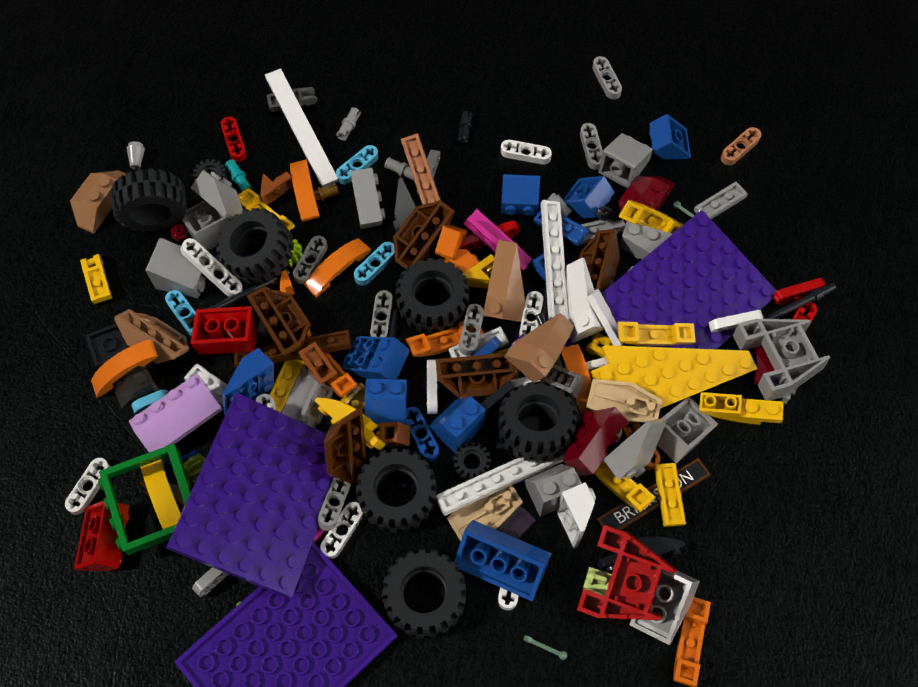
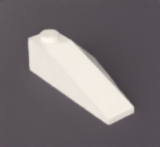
[567,258,605,343]

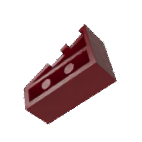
[563,407,630,476]

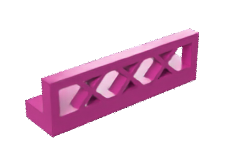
[464,209,532,272]

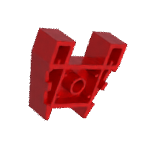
[577,525,677,620]

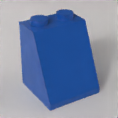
[428,396,485,453]

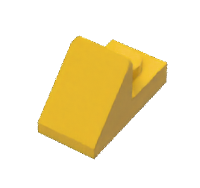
[462,254,494,289]

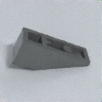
[393,178,415,232]

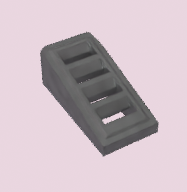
[540,364,585,397]

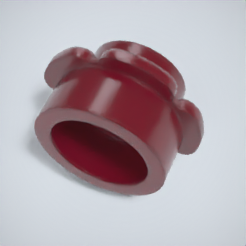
[171,224,189,241]

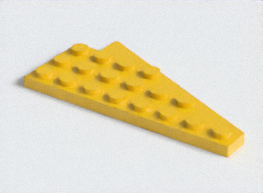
[590,345,757,409]

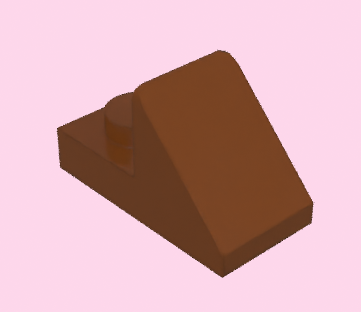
[260,171,293,206]
[298,342,338,385]

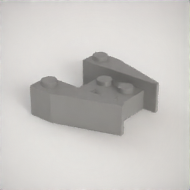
[733,319,830,401]

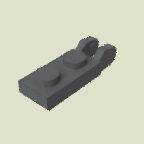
[266,87,317,112]

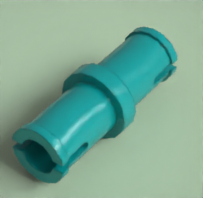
[225,160,252,192]

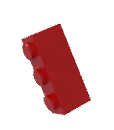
[191,306,257,355]
[74,501,130,571]

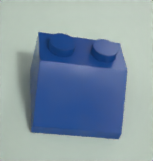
[649,114,691,159]
[501,174,540,216]
[563,176,615,218]
[365,379,408,424]

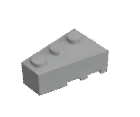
[350,168,385,229]
[619,221,673,259]

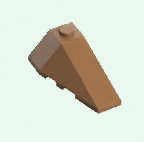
[483,240,525,322]

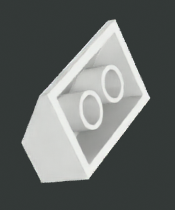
[556,482,596,548]

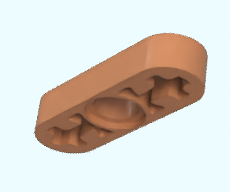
[721,127,761,165]

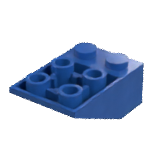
[341,336,410,379]
[223,348,274,416]

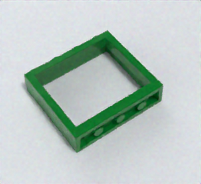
[98,444,192,555]

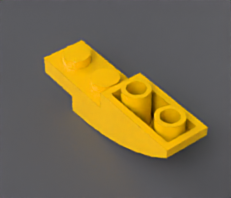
[699,392,783,425]
[314,397,386,451]

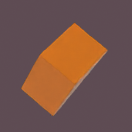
[435,225,468,260]

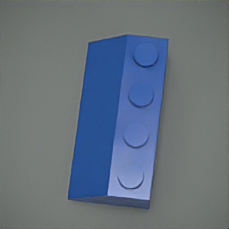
[455,520,552,601]

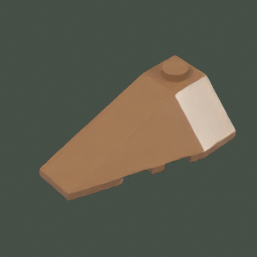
[504,313,575,383]

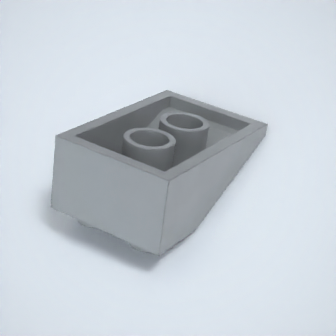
[191,170,243,220]
[182,200,229,251]
[657,397,718,464]
[604,418,667,480]
[629,570,700,645]

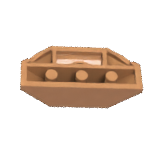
[70,170,126,234]
[114,309,189,364]

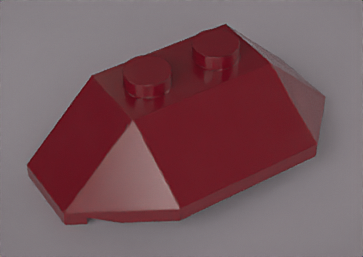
[618,176,675,225]

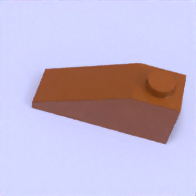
[365,422,410,447]

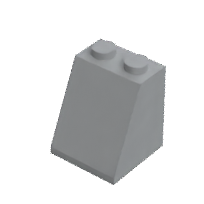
[598,133,653,188]
[145,238,209,298]
[523,464,582,517]

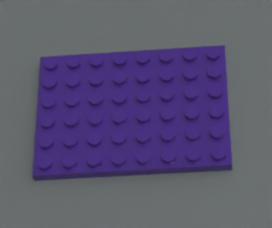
[602,210,777,349]
[166,393,334,599]
[174,542,398,687]

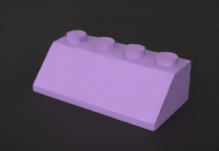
[129,373,223,452]

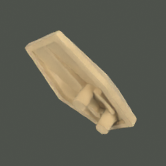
[586,379,662,423]
[447,485,523,541]

